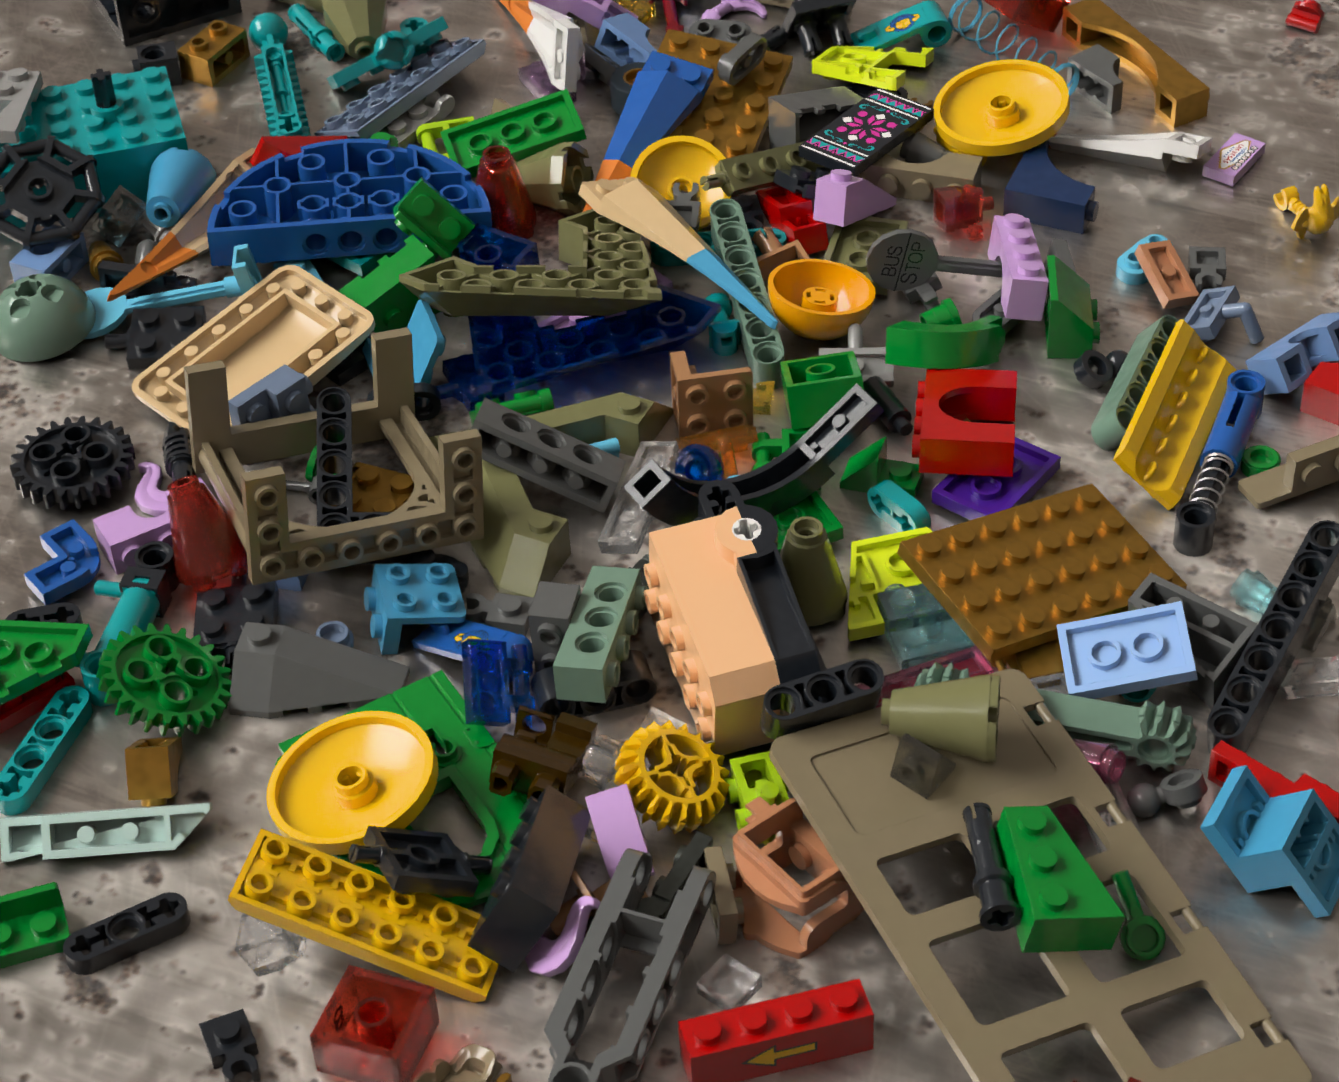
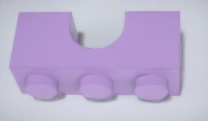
[93,477,225,575]

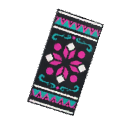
[799,88,934,177]

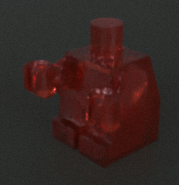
[933,184,994,241]

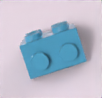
[362,299,446,383]
[364,563,466,655]

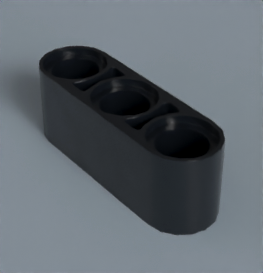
[530,650,657,723]
[760,659,885,740]

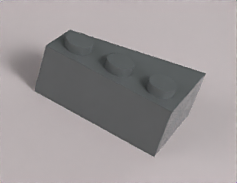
[768,86,864,149]
[1128,572,1258,710]

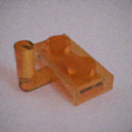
[675,424,758,480]

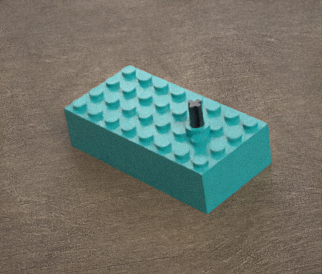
[0,66,188,228]

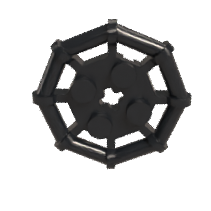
[0,135,106,250]

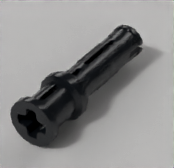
[962,803,1022,932]

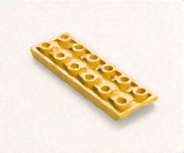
[1113,319,1237,511]
[228,828,499,1003]

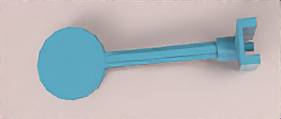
[84,243,262,339]

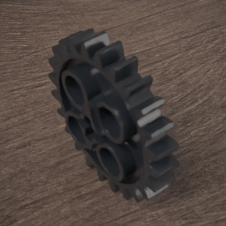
[10,416,136,510]

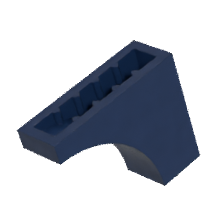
[1003,139,1099,234]

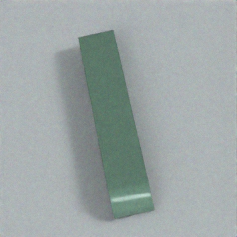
[710,198,785,390]

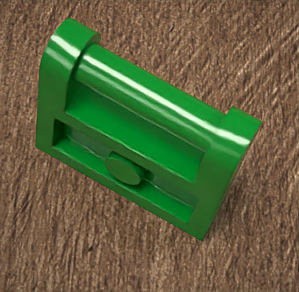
[469,388,554,425]

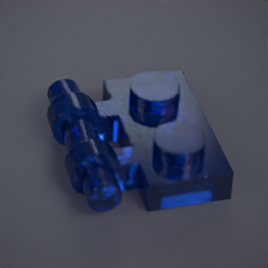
[461,638,535,728]

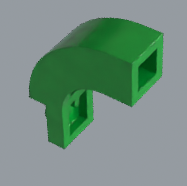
[885,315,1005,369]

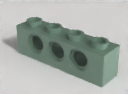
[553,566,648,703]

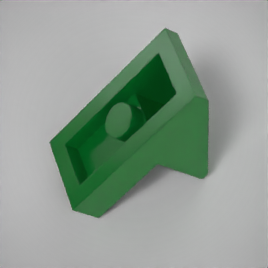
[840,437,924,499]

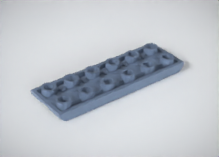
[314,37,486,139]

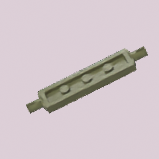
[700,141,829,197]

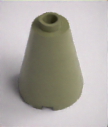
[881,674,1001,763]

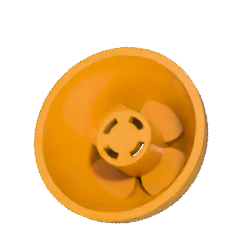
[768,259,876,341]

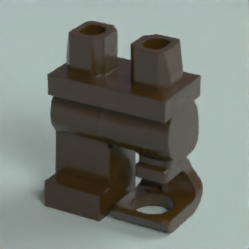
[489,704,598,800]

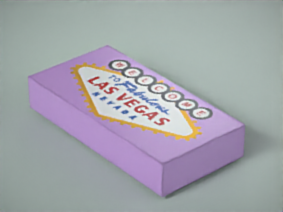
[1202,133,1266,186]

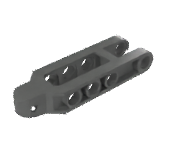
[544,848,716,1082]

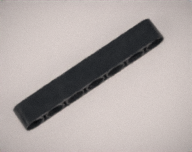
[1207,520,1339,754]

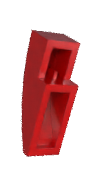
[755,185,829,254]

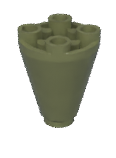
[780,516,848,627]

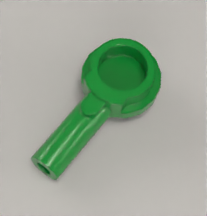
[1111,869,1166,961]

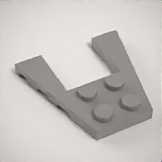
[0,68,43,144]

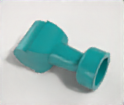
[702,293,741,356]

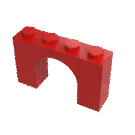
[912,368,1017,477]

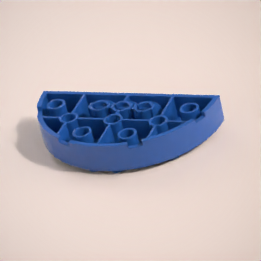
[207,138,493,266]

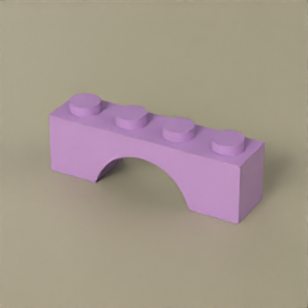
[987,213,1049,321]

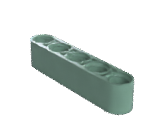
[1091,314,1179,452]

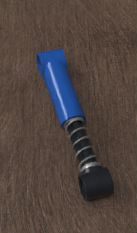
[1173,369,1265,557]

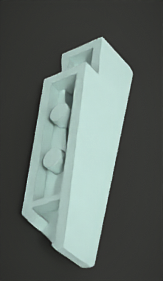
[0,802,213,862]

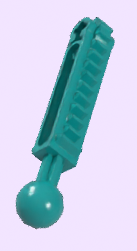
[248,12,311,136]

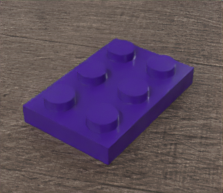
[932,437,1061,520]

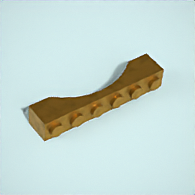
[1062,0,1210,128]

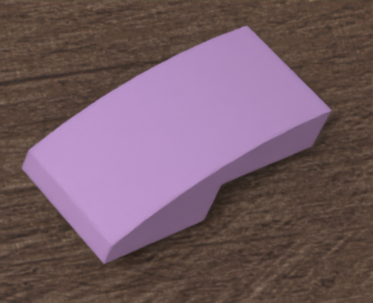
[585,784,656,879]

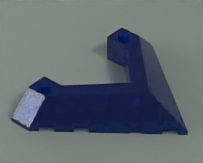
[458,223,722,400]

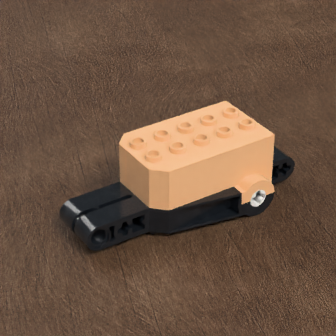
[644,480,830,755]

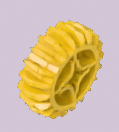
[614,720,730,835]

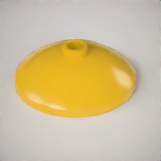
[630,135,732,230]

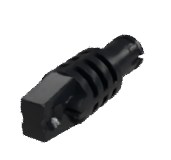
[162,422,196,488]

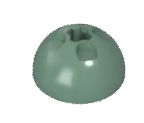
[0,274,96,362]

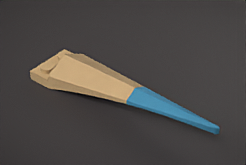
[578,177,778,330]

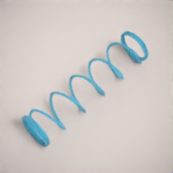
[948,0,1080,97]

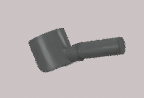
[286,476,317,505]

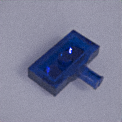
[435,353,505,411]

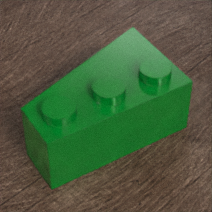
[338,234,441,333]
[995,806,1125,953]

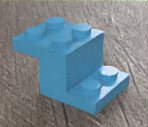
[1200,765,1339,918]

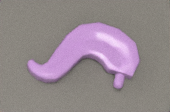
[135,462,169,517]
[525,896,601,977]

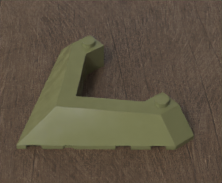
[399,209,662,317]
[428,392,673,598]

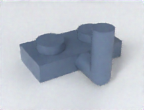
[1184,285,1264,344]

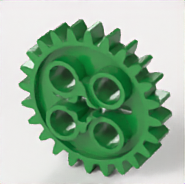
[96,623,232,737]

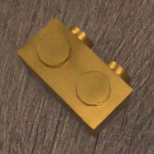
[177,20,250,87]

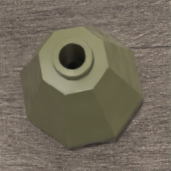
[321,0,388,60]
[506,142,594,216]

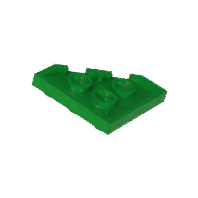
[0,620,93,705]

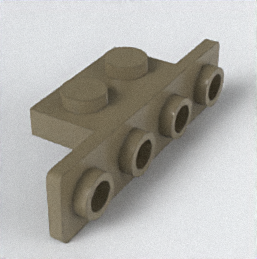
[1237,435,1339,509]

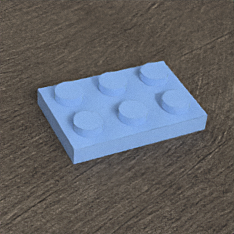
[1056,601,1198,699]

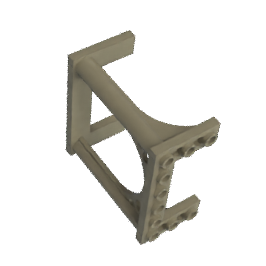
[184,328,484,585]

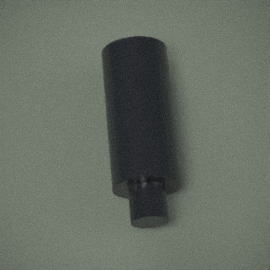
[863,376,913,436]

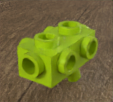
[724,751,794,846]

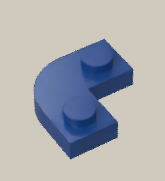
[24,519,101,605]

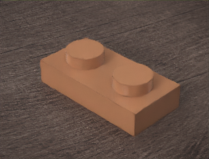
[1134,240,1199,309]

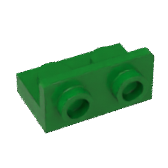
[393,177,475,259]
[0,882,71,969]

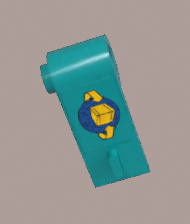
[850,0,953,51]

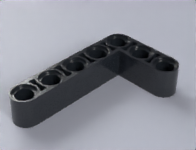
[317,387,413,564]

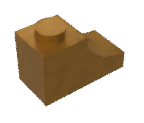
[125,736,183,807]

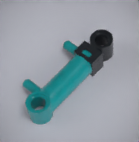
[76,541,180,707]

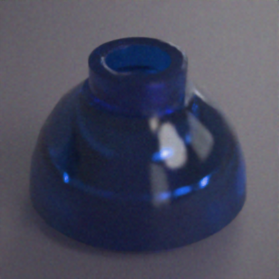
[674,444,726,481]

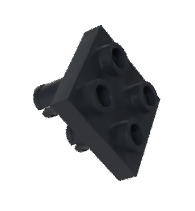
[781,0,856,58]

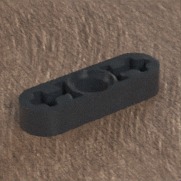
[63,892,191,975]

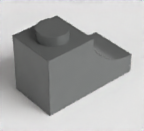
[1067,44,1123,114]

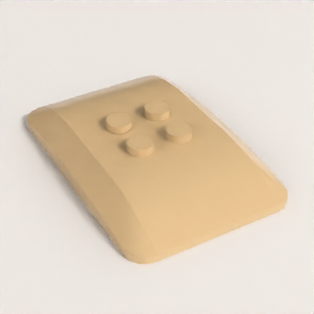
[132,265,376,430]

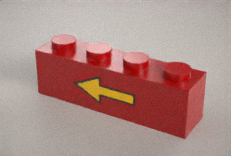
[678,978,874,1082]

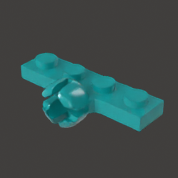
[326,16,449,91]

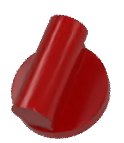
[1286,0,1325,34]

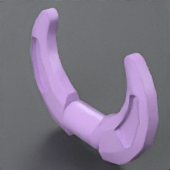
[702,0,767,20]

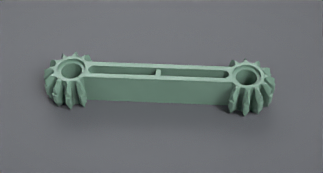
[914,662,1197,772]

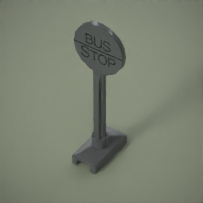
[866,229,1077,291]

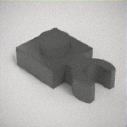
[667,182,702,234]
[1188,246,1227,295]
[465,593,534,637]

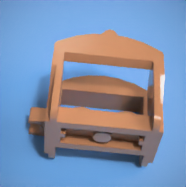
[732,796,864,959]

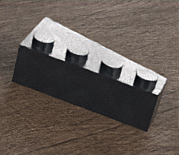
[467,785,591,973]

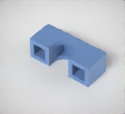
[1245,312,1339,395]

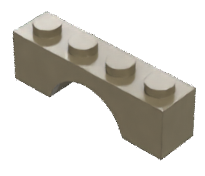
[857,152,982,208]

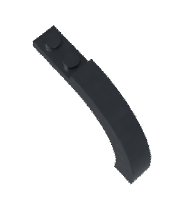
[624,383,884,526]

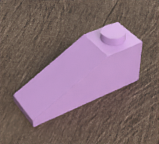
[813,169,897,227]

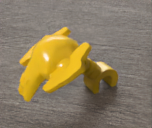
[1273,184,1339,239]

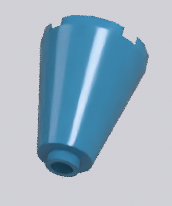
[146,147,217,228]

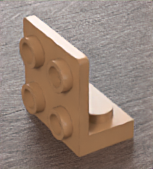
[670,351,753,439]

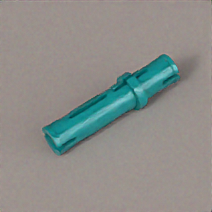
[288,3,345,62]

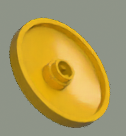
[933,59,1070,156]
[266,711,438,855]

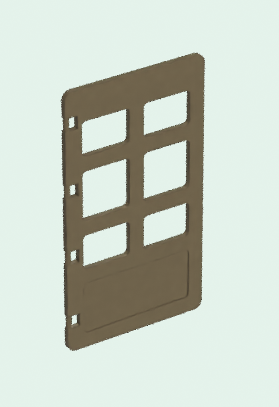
[769,669,1312,1082]

